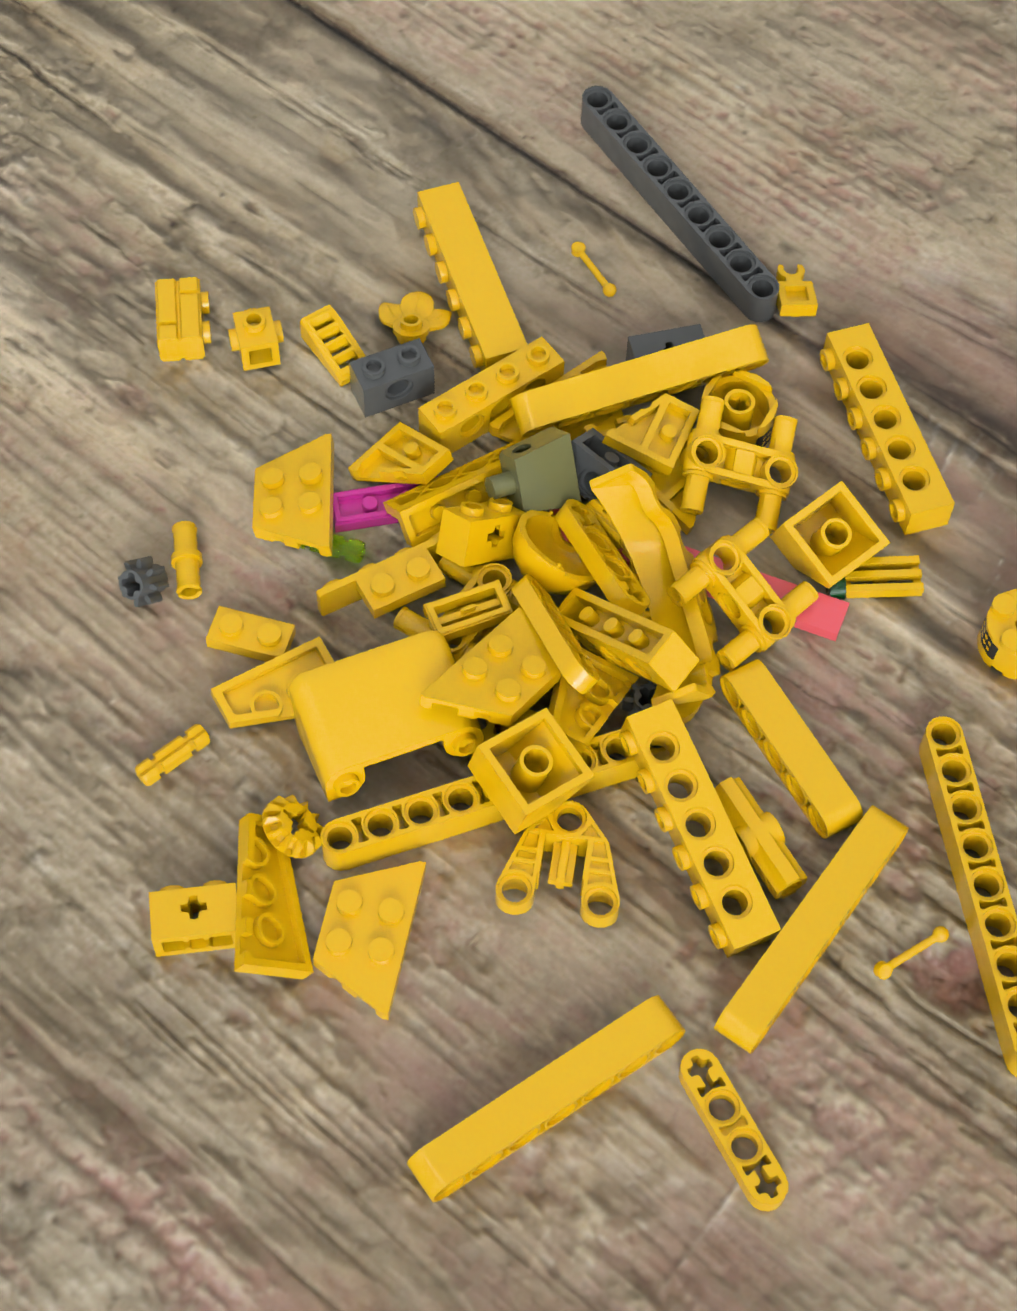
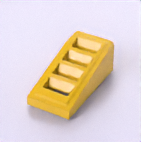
[300,305,366,387]

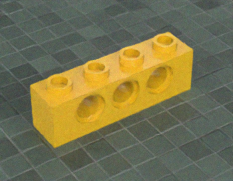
[418,336,565,454]
[558,588,699,692]

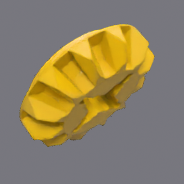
[262,795,323,858]

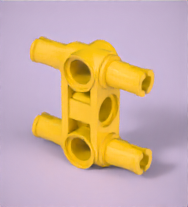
[679,396,798,534]
[667,518,819,671]
[393,557,522,662]

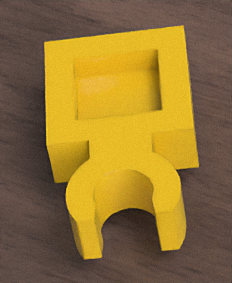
[776,264,818,317]

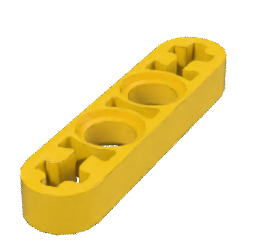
[555,499,650,616]
[512,574,600,694]
[678,1049,789,1212]

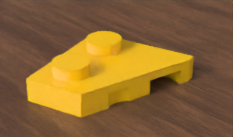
[348,422,454,485]

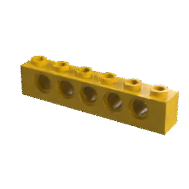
[820,323,955,535]
[619,699,781,958]

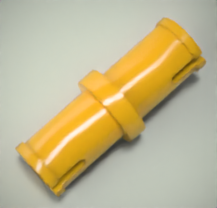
[171,521,203,600]

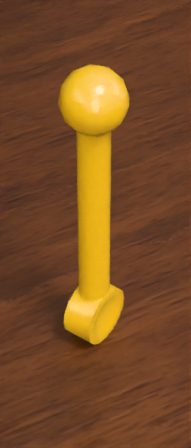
[571,242,617,297]
[873,926,949,980]

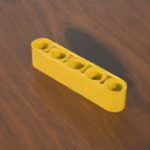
[720,659,863,839]

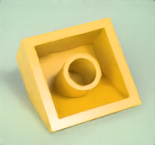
[770,481,890,589]
[468,707,595,834]

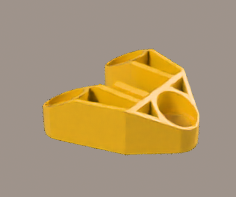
[495,800,620,928]

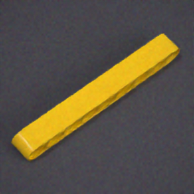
[919,716,1017,1077]
[320,729,670,871]

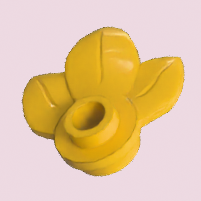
[378,291,451,344]

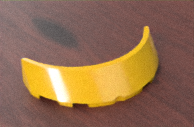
[589,463,720,706]

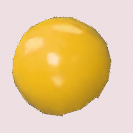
[512,510,596,596]

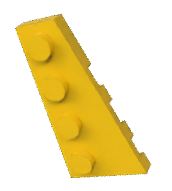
[234,813,314,980]

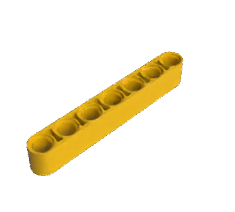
[510,324,769,438]
[714,805,909,1054]
[407,995,686,1202]

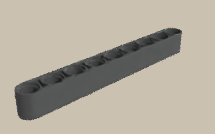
[581,86,779,322]

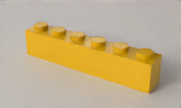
[413,182,527,371]

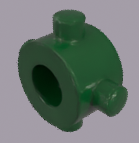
[826,577,846,600]

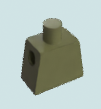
[485,427,581,512]

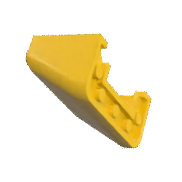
[289,630,484,802]

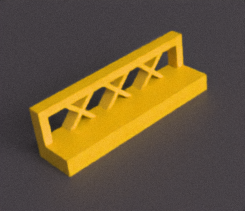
[383,439,521,547]

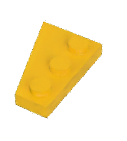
[211,636,334,729]
[549,648,639,754]

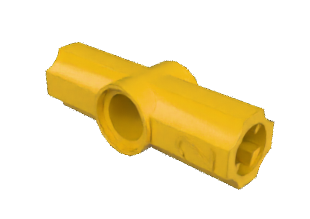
[715,777,808,900]

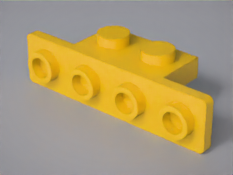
[316,532,446,619]

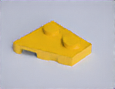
[602,393,700,476]

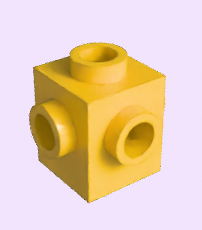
[228,306,284,371]

